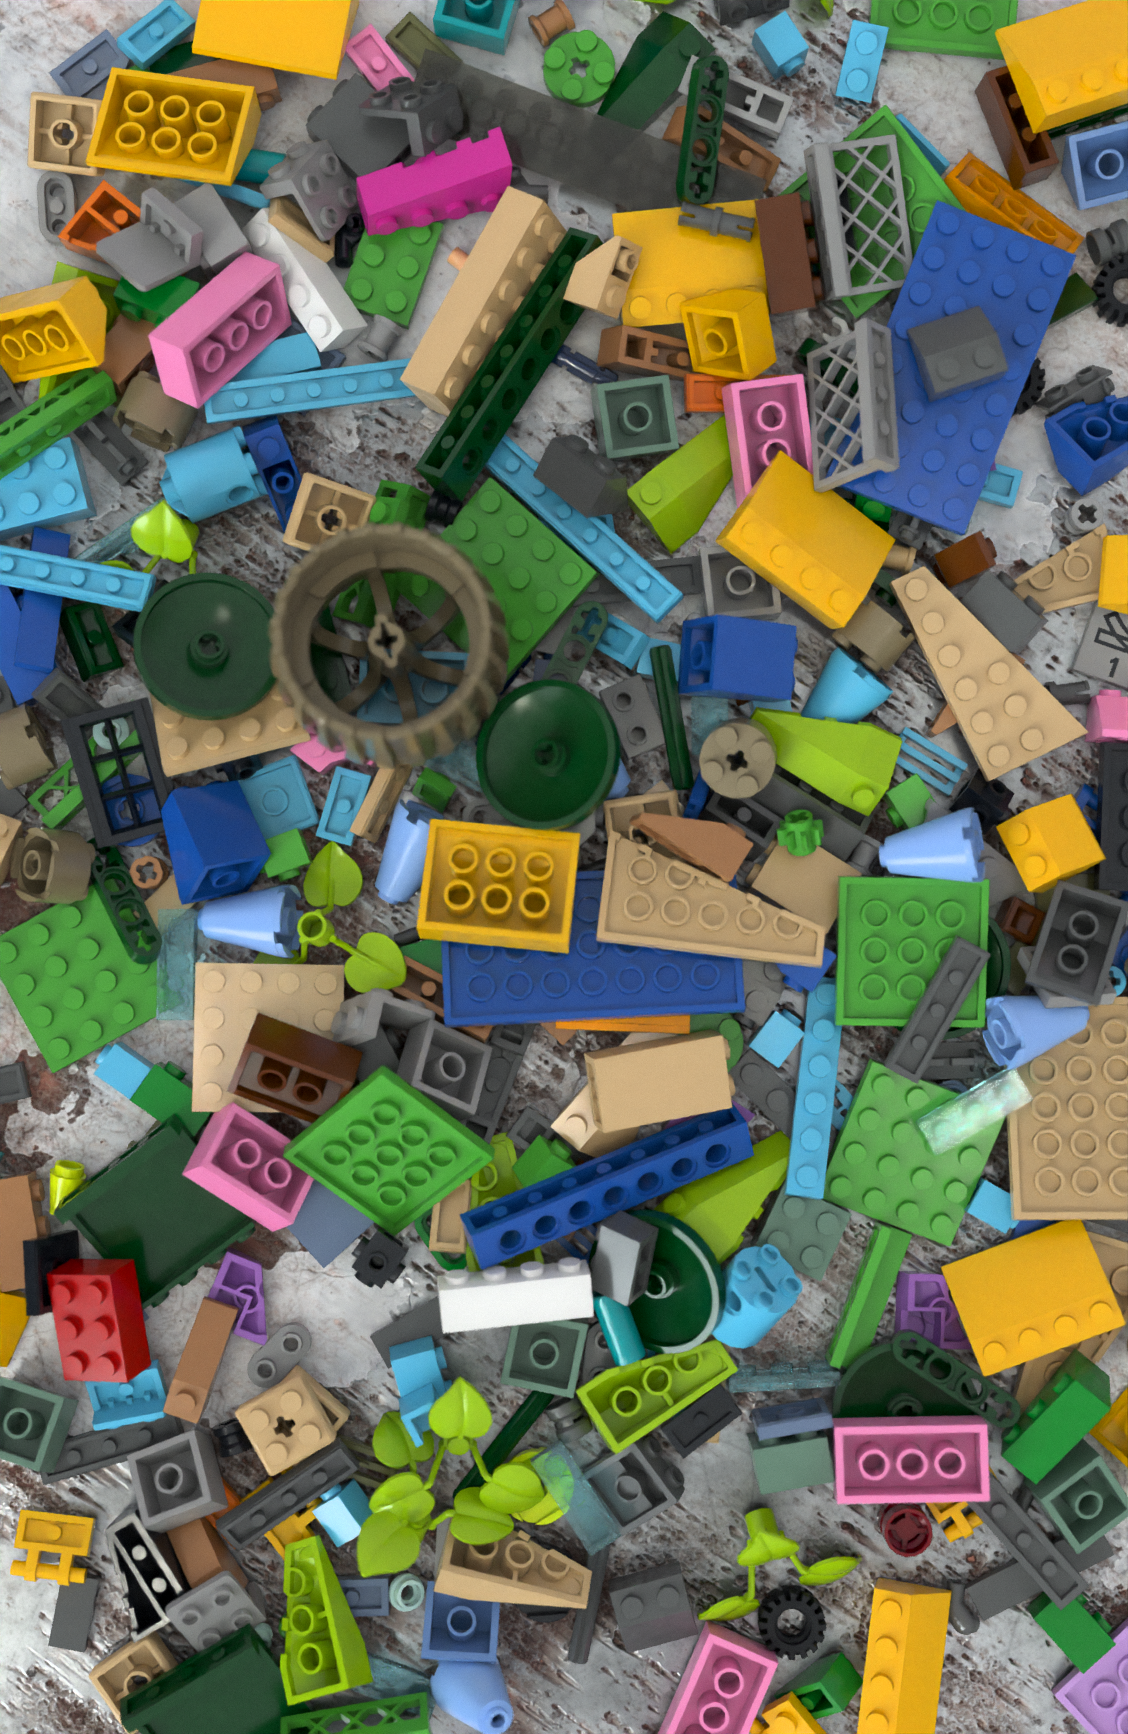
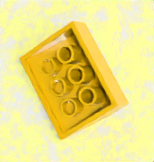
[192,0,359,80]
[995,0,1128,134]
[85,67,262,186]
[612,199,770,327]
[715,450,896,629]
[416,818,580,954]
[940,1220,1126,1377]

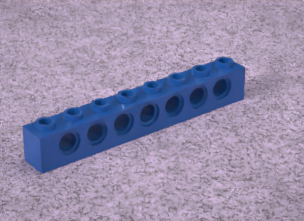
[459,1103,754,1270]

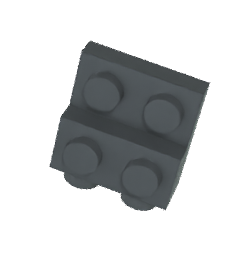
[733,959,787,1028]
[578,1435,685,1536]

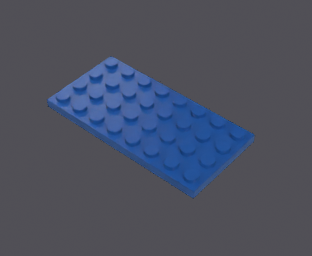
[826,200,1077,536]
[441,866,745,1028]

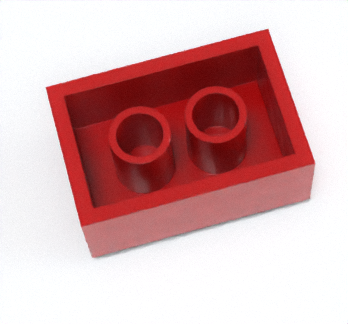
[46,1259,151,1383]

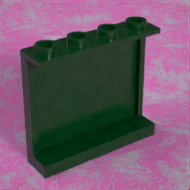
[53,1114,257,1311]
[120,1623,316,1734]

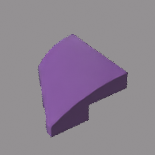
[208,1247,267,1346]
[895,1271,971,1350]

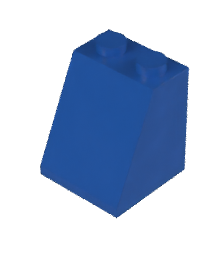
[678,614,798,702]
[161,780,271,905]

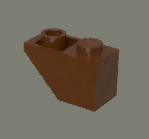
[928,530,997,591]

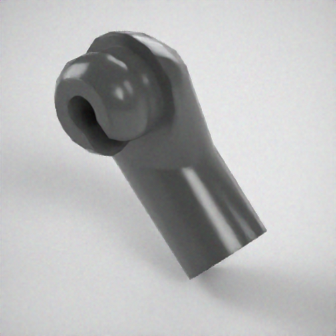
[510,164,549,204]
[946,1579,980,1635]

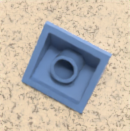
[1061,120,1128,210]
[421,1581,500,1663]

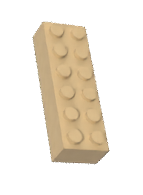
[400,186,567,417]

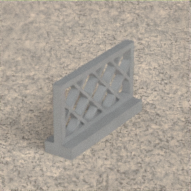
[804,134,913,301]
[807,318,899,493]

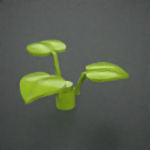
[99,500,200,574]
[253,841,407,994]
[369,1377,545,1523]
[357,1411,514,1577]
[697,1508,862,1622]

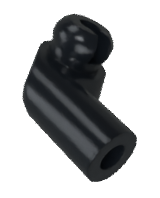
[334,213,365,268]

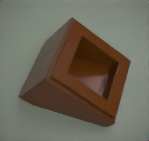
[994,896,1046,946]

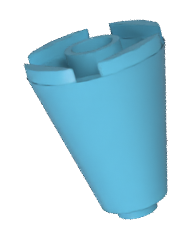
[801,646,893,724]

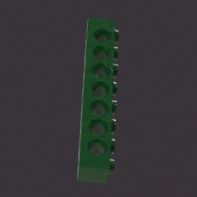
[415,227,603,501]

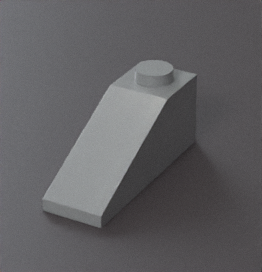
[678,55,794,140]

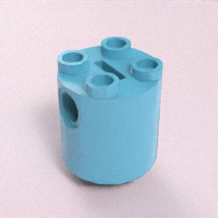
[159,425,268,524]
[712,1244,802,1349]

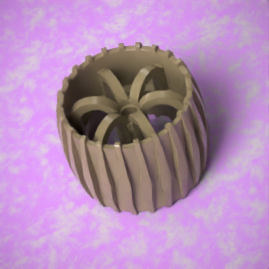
[268,522,509,769]

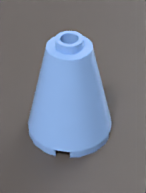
[375,799,444,905]
[879,807,985,883]
[197,884,303,958]
[982,995,1090,1070]
[430,1657,513,1734]

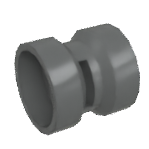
[1086,219,1128,266]
[545,1393,593,1444]

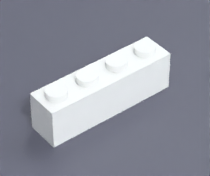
[241,207,368,352]
[437,1257,593,1333]

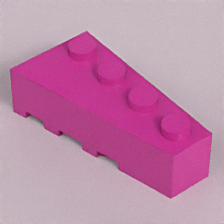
[356,127,512,236]

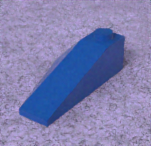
[1044,395,1128,496]

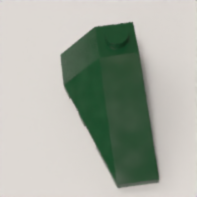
[584,11,716,164]

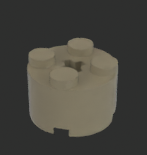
[112,371,198,452]
[831,600,915,674]
[0,703,58,790]
[699,717,777,798]
[10,828,95,904]

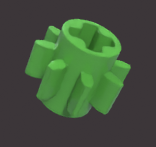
[777,810,824,856]

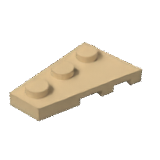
[1014,523,1108,614]

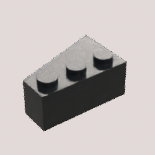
[104,1504,192,1643]

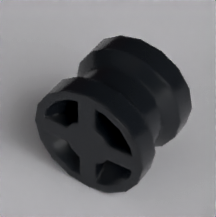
[424,490,464,528]
[212,1417,253,1458]

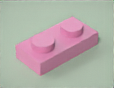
[345,24,416,91]

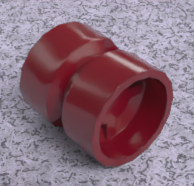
[877,1503,933,1557]

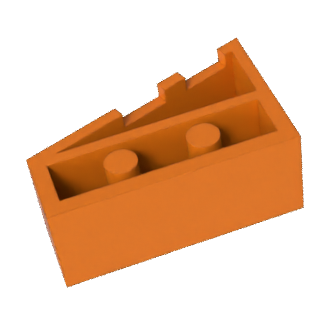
[57,179,188,277]

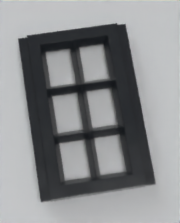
[60,697,175,849]

